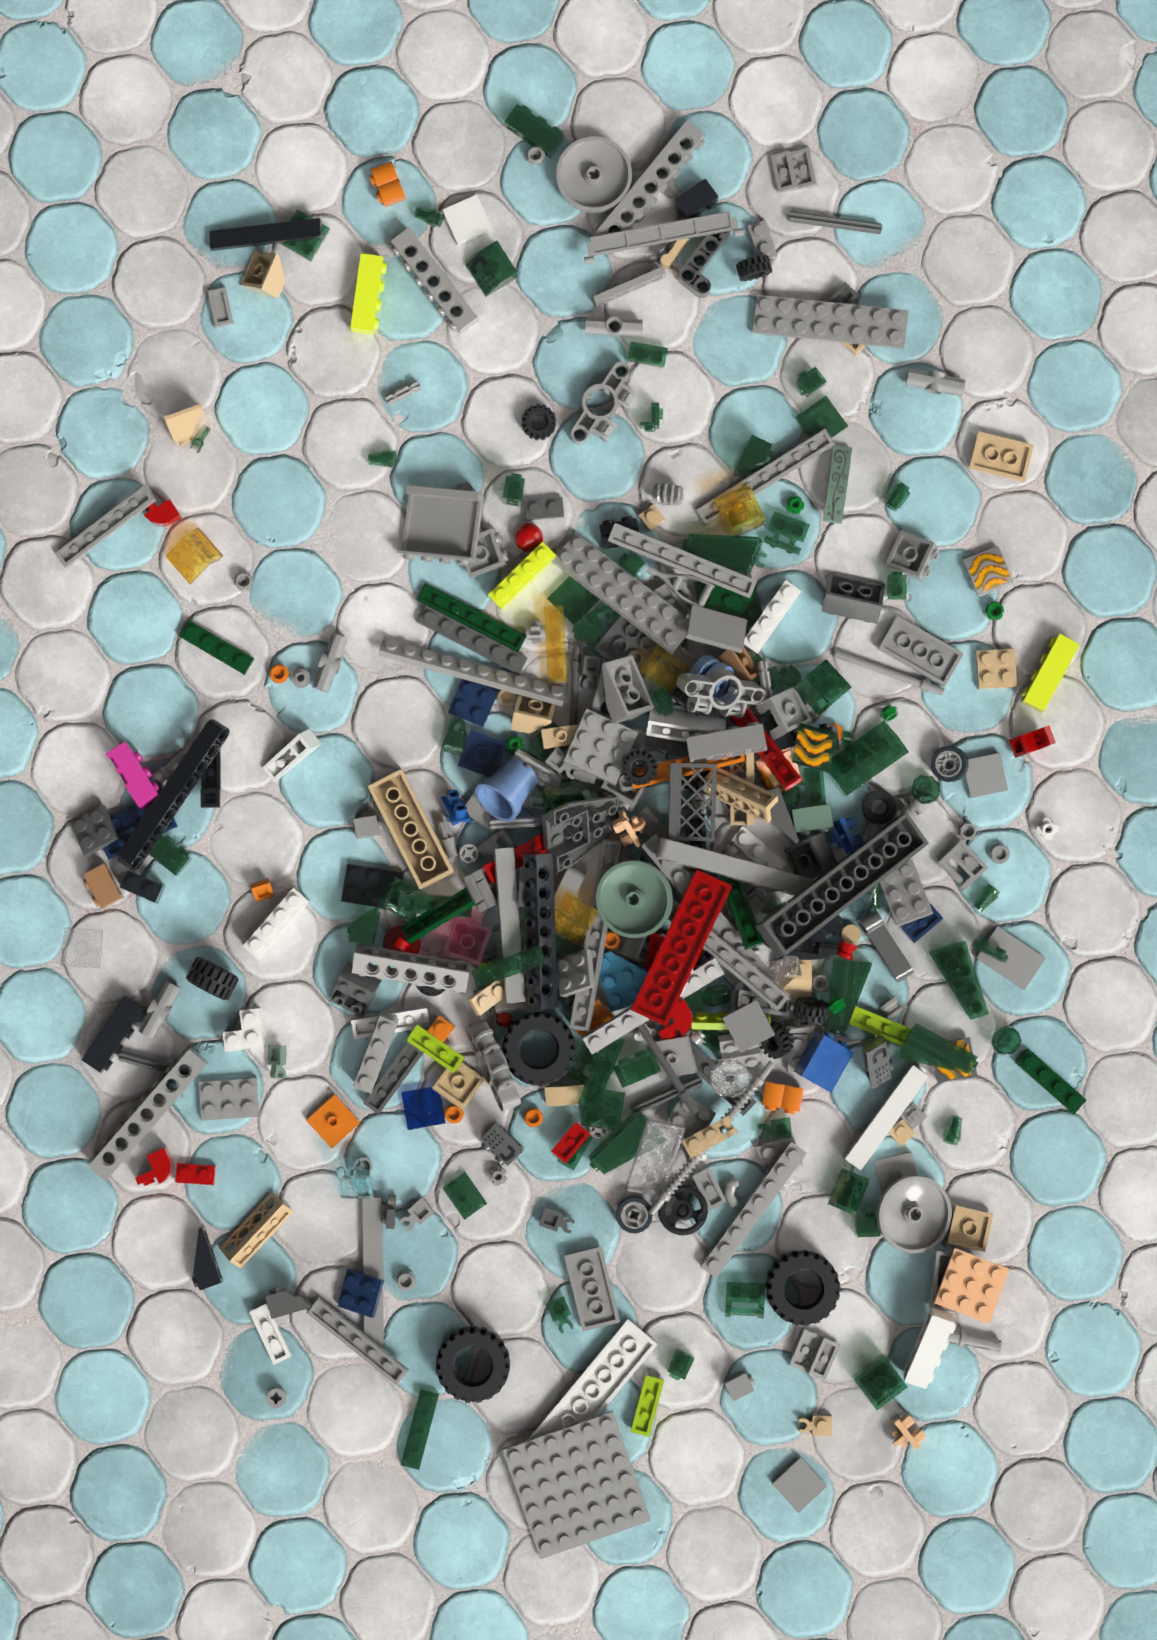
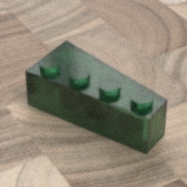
[929,940,989,1020]

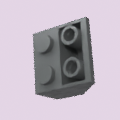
[329,962,382,1017]

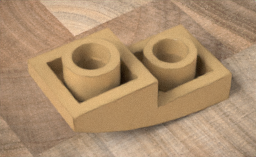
[544,1084,587,1106]

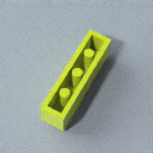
[350,253,387,335]
[488,542,556,611]
[1021,634,1080,713]

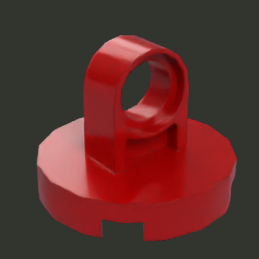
[383,925,421,954]

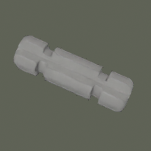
[385,380,421,405]
[757,661,773,699]

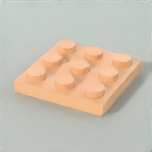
[934,1248,1010,1324]

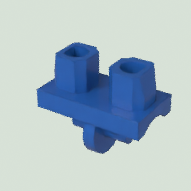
[439,790,471,826]
[830,817,864,854]

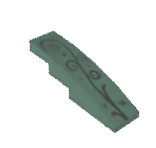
[823,445,852,524]

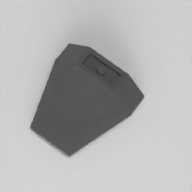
[542,795,619,872]

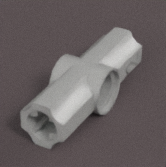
[585,317,643,338]
[906,368,965,397]
[312,633,348,693]
[138,980,181,1039]

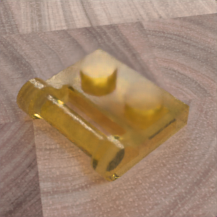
[639,644,690,694]

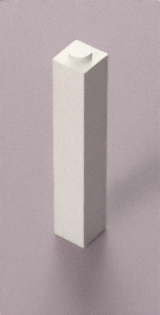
[844,1064,929,1171]

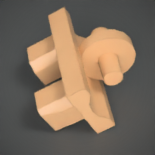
[611,810,646,847]
[891,1413,927,1450]

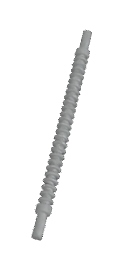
[648,1061,776,1216]

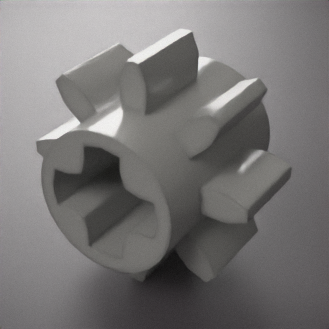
[526,621,546,644]

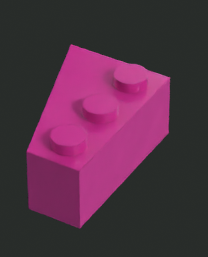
[105,742,161,811]

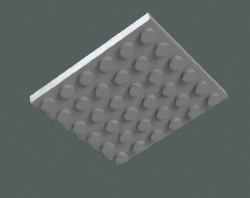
[502,1410,651,1559]

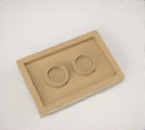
[969,431,1034,483]

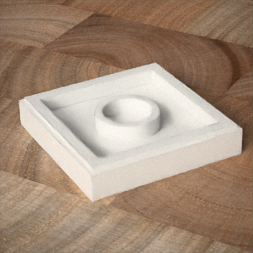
[442,195,492,245]

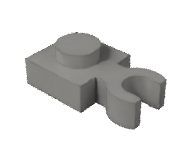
[545,747,580,780]
[399,1198,434,1232]

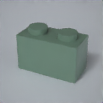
[791,804,833,836]

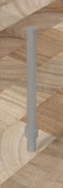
[834,650,945,695]

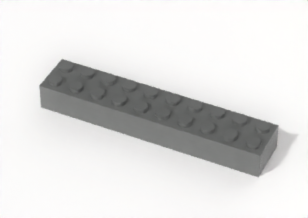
[755,813,929,958]

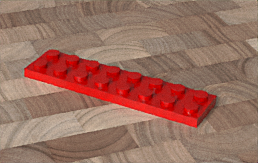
[631,870,732,1027]

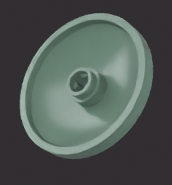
[596,860,673,938]

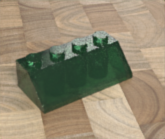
[821,720,909,796]

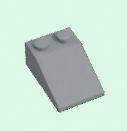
[602,655,655,724]

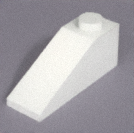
[262,729,321,782]

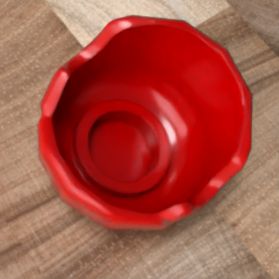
[514,523,543,552]

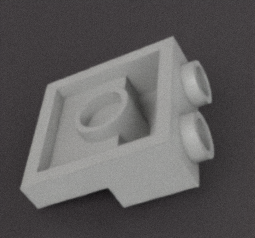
[465,528,509,578]
[885,530,939,581]
[598,766,646,812]
[718,1034,762,1071]

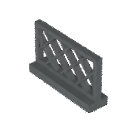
[668,763,717,841]

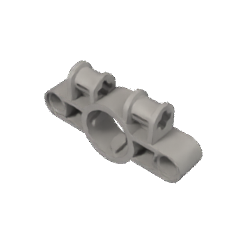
[571,362,639,445]
[676,668,767,718]
[466,1020,521,1111]

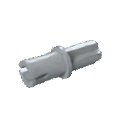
[437,820,459,859]

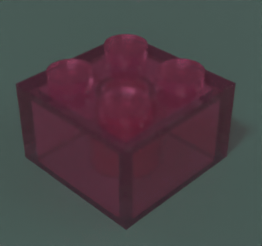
[443,917,492,966]

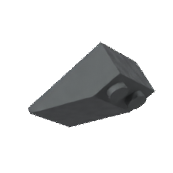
[760,787,799,845]

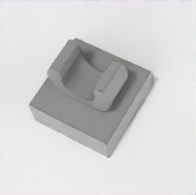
[900,1102,927,1130]

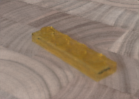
[544,606,568,683]

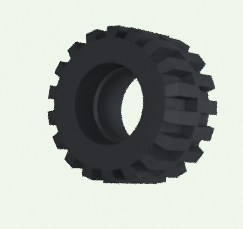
[185,957,239,1000]

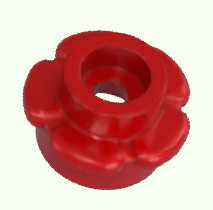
[495,1012,514,1028]

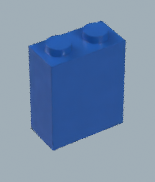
[794,1031,854,1093]

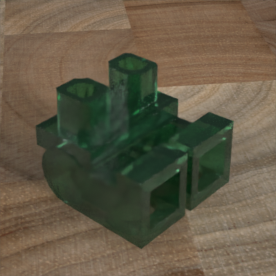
[542,778,580,815]

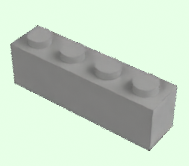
[686,722,767,763]
[353,1012,399,1094]

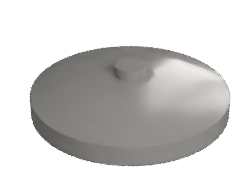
[556,136,632,213]
[876,1175,952,1253]

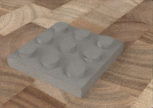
[562,709,638,785]

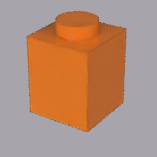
[428,1015,455,1042]

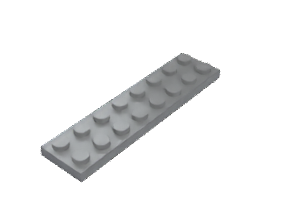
[752,295,909,349]
[552,533,689,654]

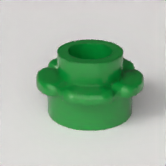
[786,496,804,514]
[985,602,1004,620]
[880,705,898,722]
[506,736,524,754]
[828,997,846,1014]

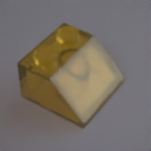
[714,484,765,540]

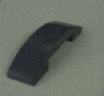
[200,748,221,808]
[763,938,838,960]

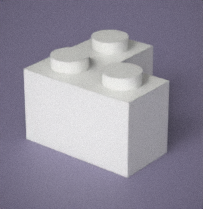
[223,1008,266,1052]

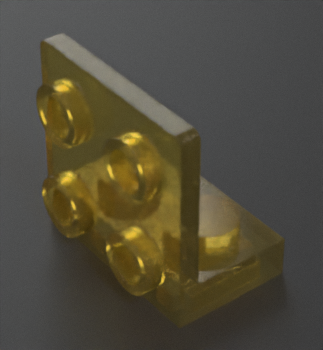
[166,527,224,584]
[555,892,599,944]

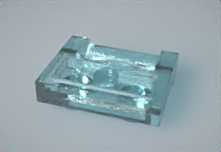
[335,1167,374,1199]

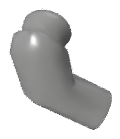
[723,1178,739,1208]

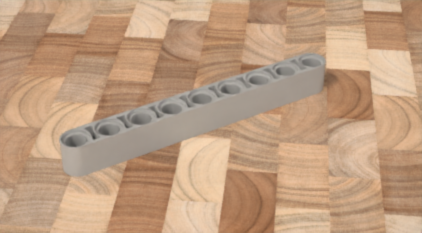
[655,838,814,896]

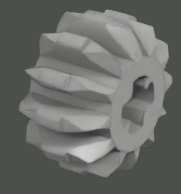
[652,483,684,506]

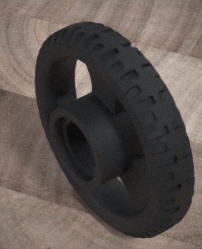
[658,1185,708,1236]

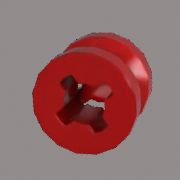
[834,940,857,961]

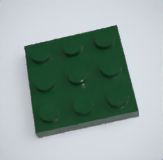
[693,567,762,627]

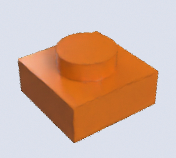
[250,878,275,902]

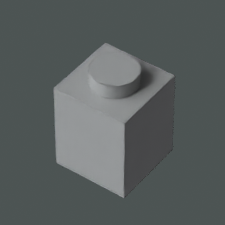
[353,815,383,839]
[724,1371,755,1401]

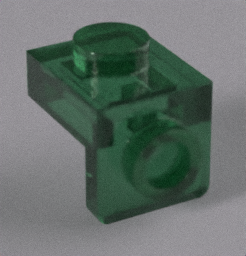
[640,403,663,432]
[886,571,907,600]

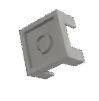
[756,687,812,740]

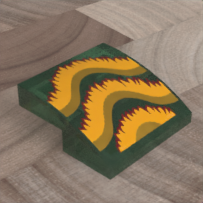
[792,723,837,773]

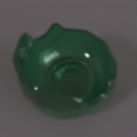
[911,775,940,804]
[991,1026,1022,1056]

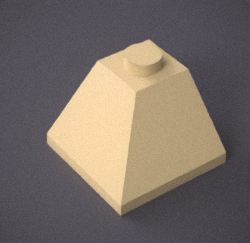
[240,250,285,299]
[164,404,206,446]
[511,695,555,734]
[771,960,812,999]

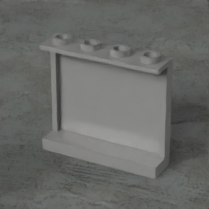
[397,485,484,566]

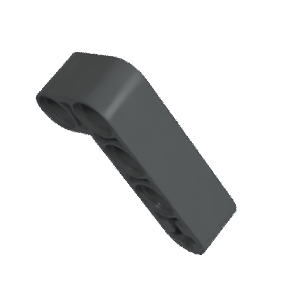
[678,231,731,298]
[857,909,914,983]

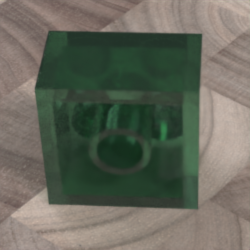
[794,659,852,716]
[852,1353,908,1410]

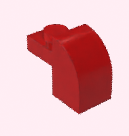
[144,499,182,527]
[1009,725,1056,758]
[658,999,692,1040]
[135,1147,173,1186]

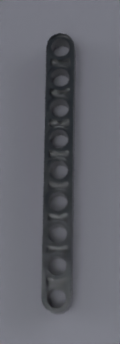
[117,719,230,871]

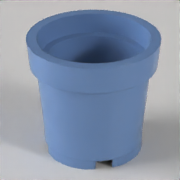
[475,758,538,822]

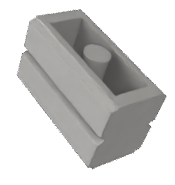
[464,868,498,913]

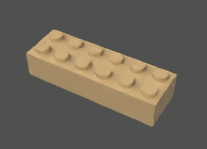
[368,769,455,890]

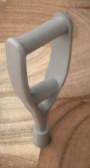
[646,565,715,607]

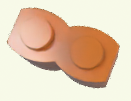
[369,161,406,208]
[761,1081,804,1114]

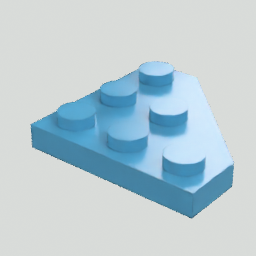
[599,951,648,1012]

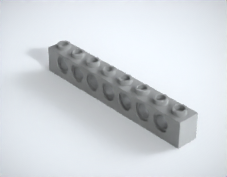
[592,120,705,255]
[88,1047,208,1181]

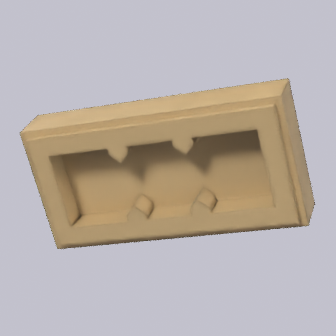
[541,724,578,749]

